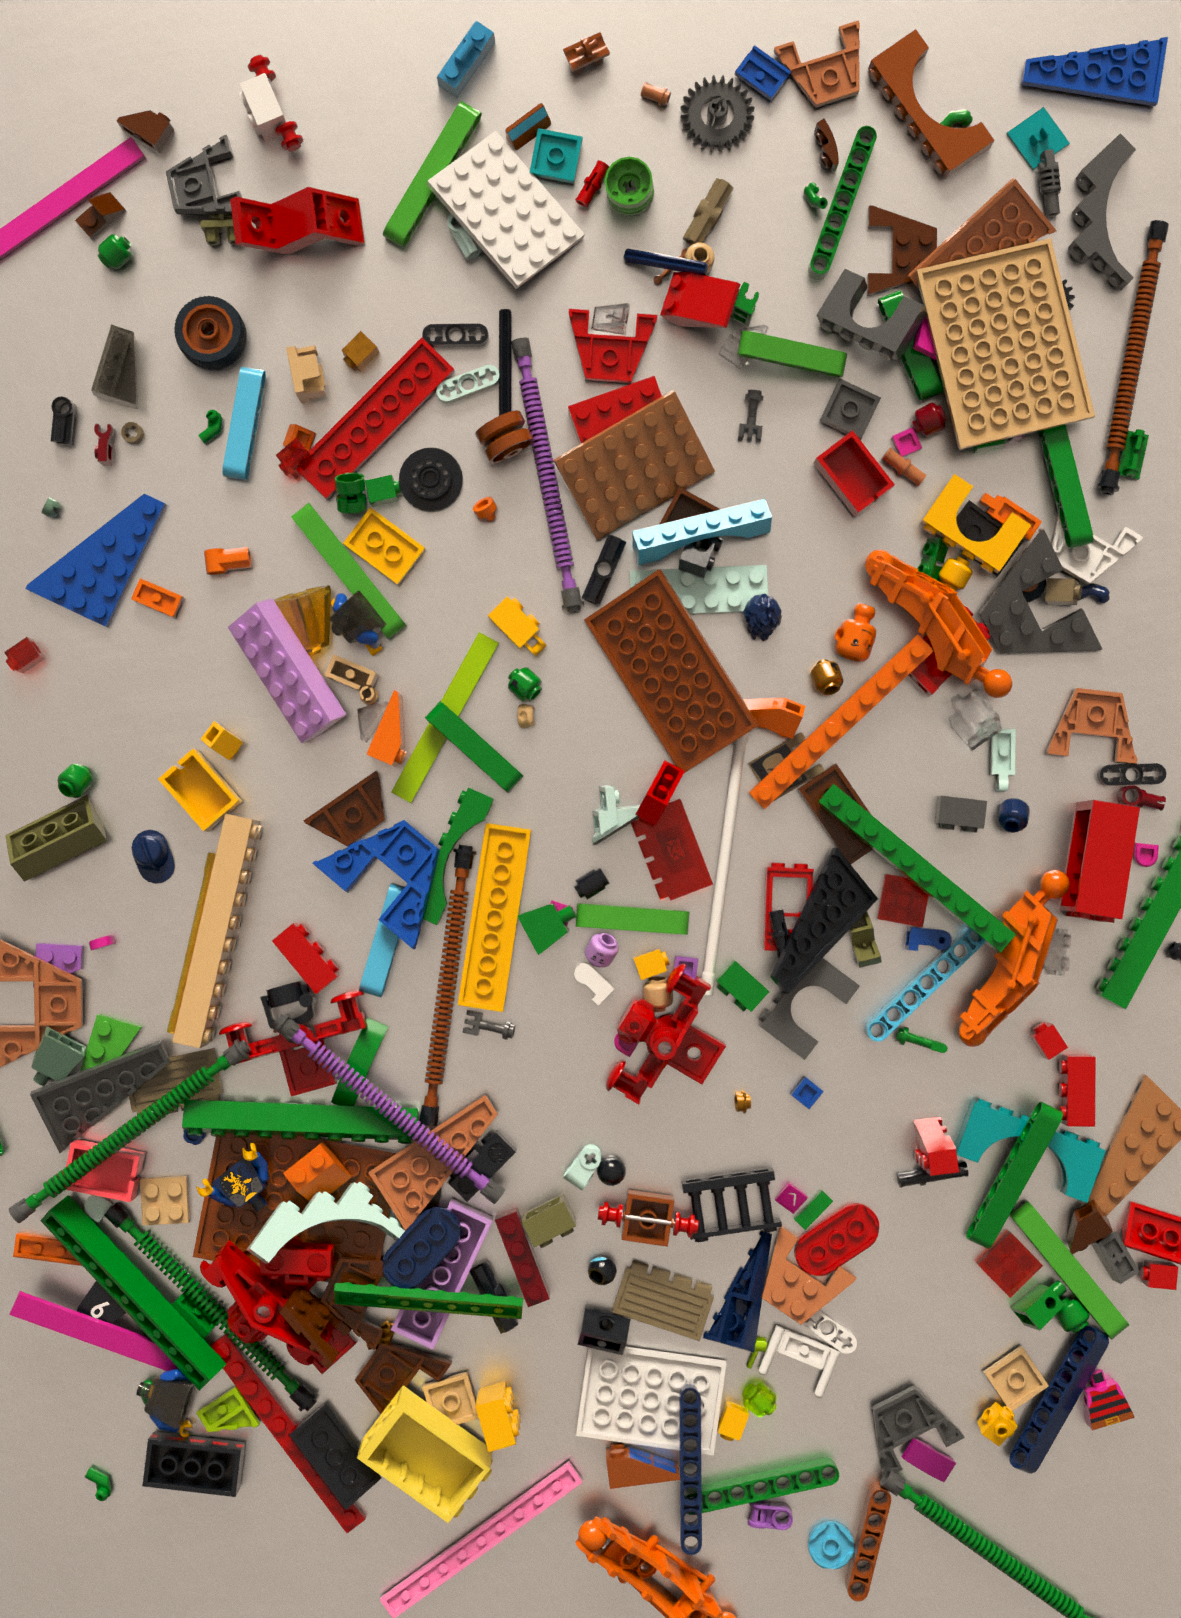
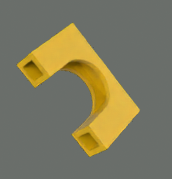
[921,474,1031,574]

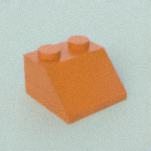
[283,1140,352,1201]

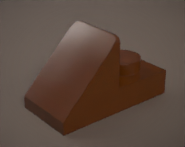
[75,192,126,240]

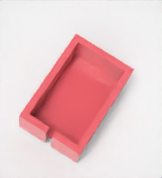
[66,1139,145,1202]

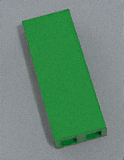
[794,1190,833,1230]

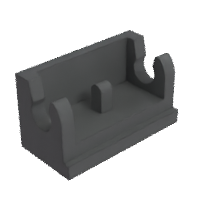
[1091,1231,1140,1284]

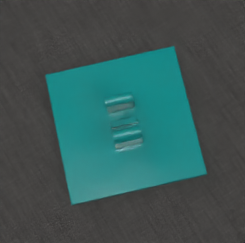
[1006,107,1070,170]

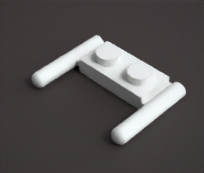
[758,1325,840,1398]

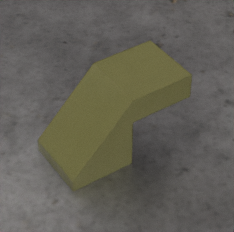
[848,912,882,968]

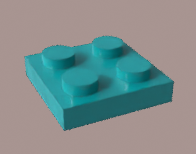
[529,128,583,184]

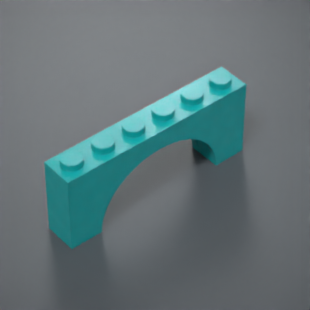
[955,1098,1106,1203]

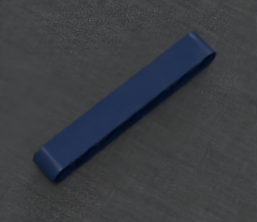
[1009,1326,1109,1474]
[679,1384,702,1555]

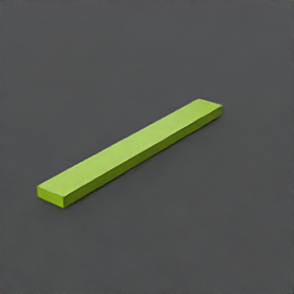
[391,632,499,804]

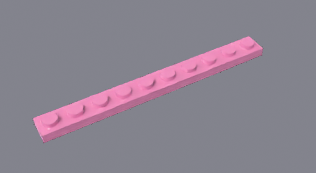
[380,1461,583,1618]

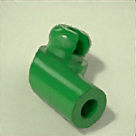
[85,1467,112,1501]

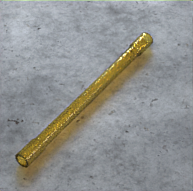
[167,852,216,1034]

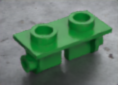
[1118,429,1149,480]
[917,538,948,581]

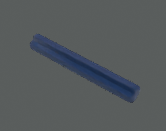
[624,249,708,275]

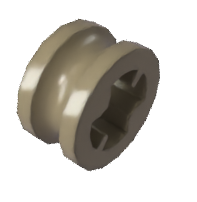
[121,422,144,444]

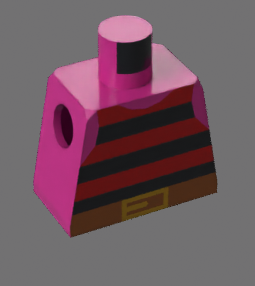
[1082,1369,1135,1431]

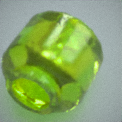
[742,1381,777,1417]

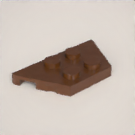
[303,770,386,846]

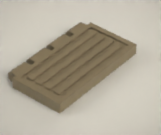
[129,1048,224,1114]
[612,1260,714,1341]

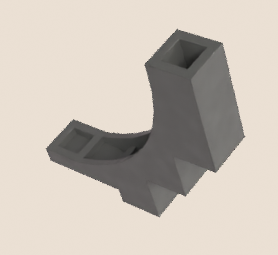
[1068,133,1136,290]

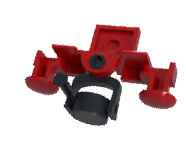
[219,981,368,1097]

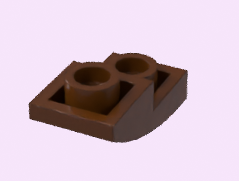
[814,118,839,173]

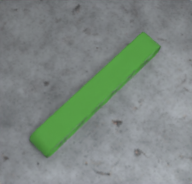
[383,101,482,247]
[291,503,407,640]
[1010,1201,1129,1340]

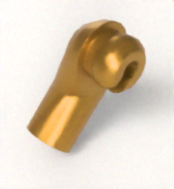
[366,1321,395,1350]

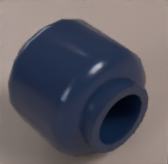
[998,798,1030,833]

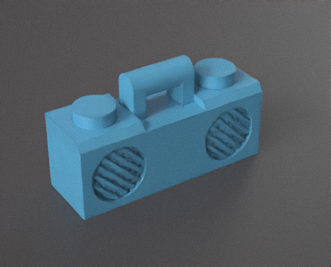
[437,21,495,98]

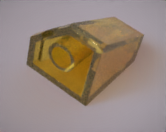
[274,585,331,656]

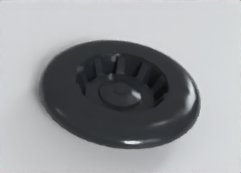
[399,448,463,511]

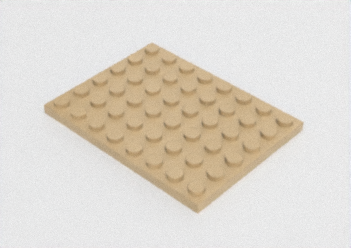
[915,238,1095,450]

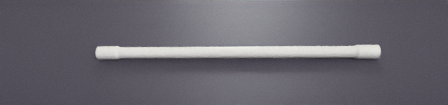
[701,732,749,996]

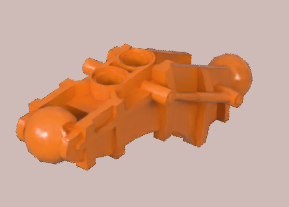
[865,550,1013,698]
[958,870,1070,1047]
[575,1516,737,1618]

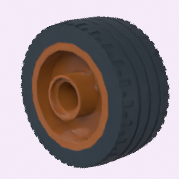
[174,296,246,370]

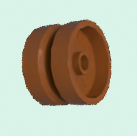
[475,410,534,464]

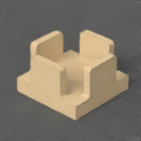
[286,345,326,403]

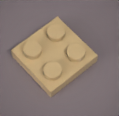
[140,1175,190,1225]
[983,1346,1049,1411]
[422,1371,479,1425]

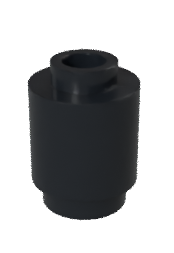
[574,868,610,900]

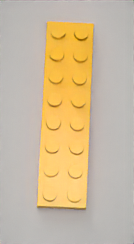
[458,823,531,1012]

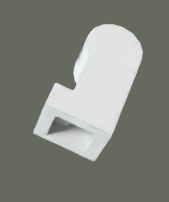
[574,963,614,1006]

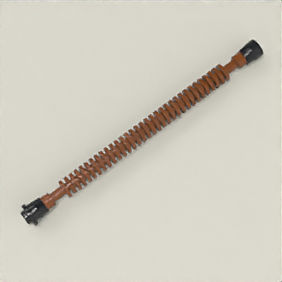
[1096,220,1169,495]
[419,845,476,1126]

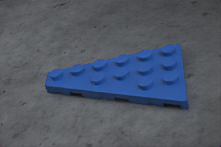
[25,494,166,628]

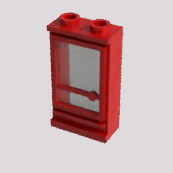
[763,863,814,951]

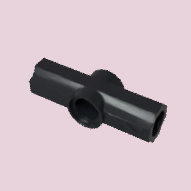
[582,534,627,606]
[469,1261,519,1334]

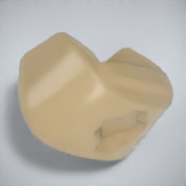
[517,704,535,728]

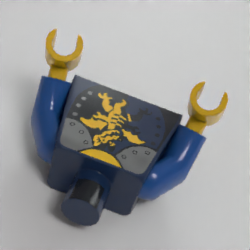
[196,1143,269,1212]

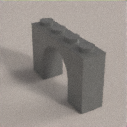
[817,269,926,361]
[758,958,860,1060]

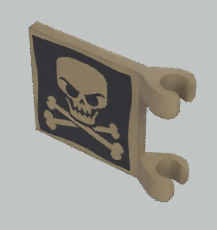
[748,732,824,801]

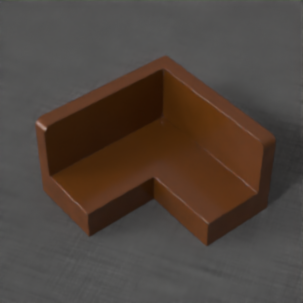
[659,487,720,525]

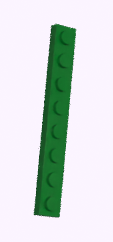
[334,1282,523,1319]

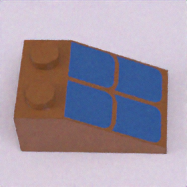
[606,1442,680,1489]

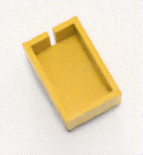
[158,749,243,832]
[475,1381,521,1452]

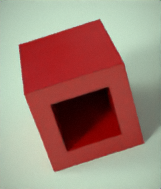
[1029,1022,1068,1060]
[1140,1260,1178,1290]

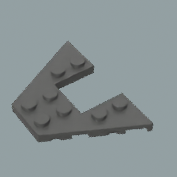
[979,528,1102,653]

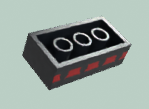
[142,1432,246,1497]

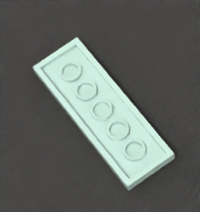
[630,565,768,615]

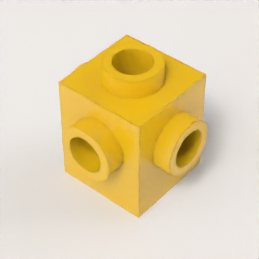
[977,1402,1017,1447]

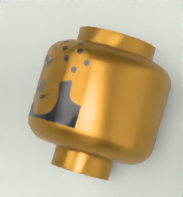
[810,659,844,695]

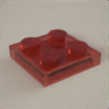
[876,874,928,928]
[977,1231,1043,1298]

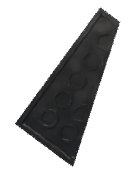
[770,848,878,994]

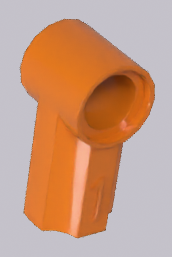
[204,547,252,575]

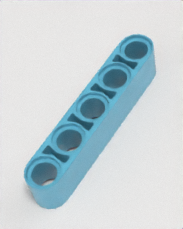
[222,367,266,480]
[359,883,405,998]

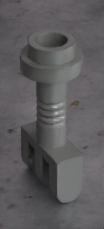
[738,390,764,442]
[463,1010,515,1040]

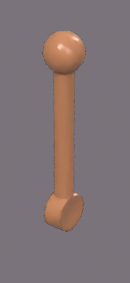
[654,248,687,284]

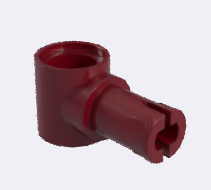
[1117,785,1166,811]

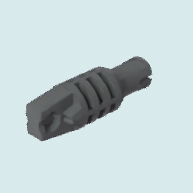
[1038,149,1061,216]

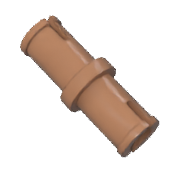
[882,448,927,486]

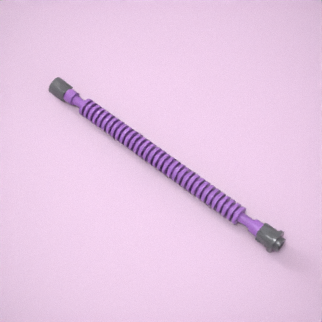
[511,337,584,613]
[272,1013,506,1204]

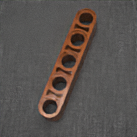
[845,1482,891,1601]

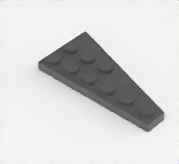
[30,1040,170,1153]

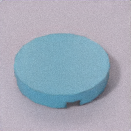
[808,1521,854,1569]

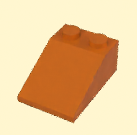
[367,690,407,767]

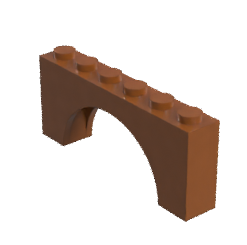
[868,29,995,179]

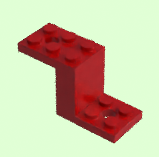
[230,187,364,255]

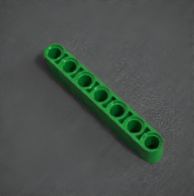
[808,126,877,280]
[1038,425,1094,548]
[966,1101,1063,1249]
[684,1458,839,1515]

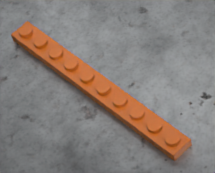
[749,634,934,809]

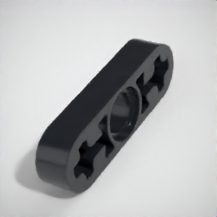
[422,323,489,347]
[1097,763,1166,786]

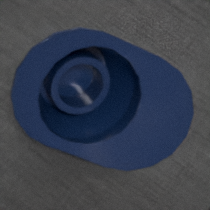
[131,829,175,884]

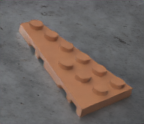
[368,1095,498,1231]

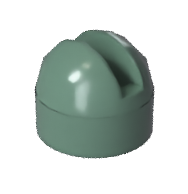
[41,497,61,517]

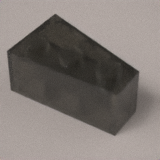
[91,324,138,410]

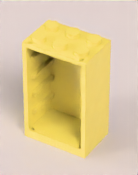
[357,1386,493,1523]

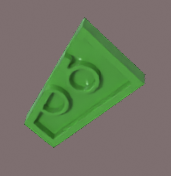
[80,1014,143,1072]

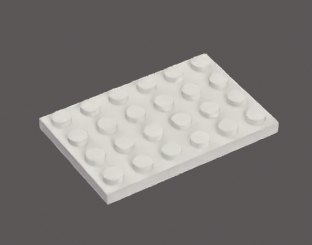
[427,131,585,289]
[576,1346,727,1456]

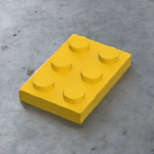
[343,507,426,585]

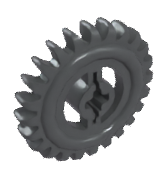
[680,75,755,151]

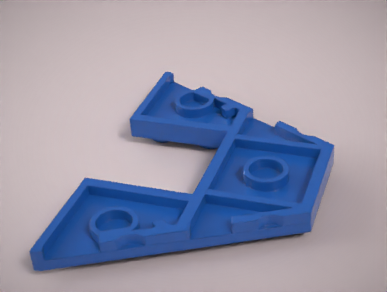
[312,820,440,950]

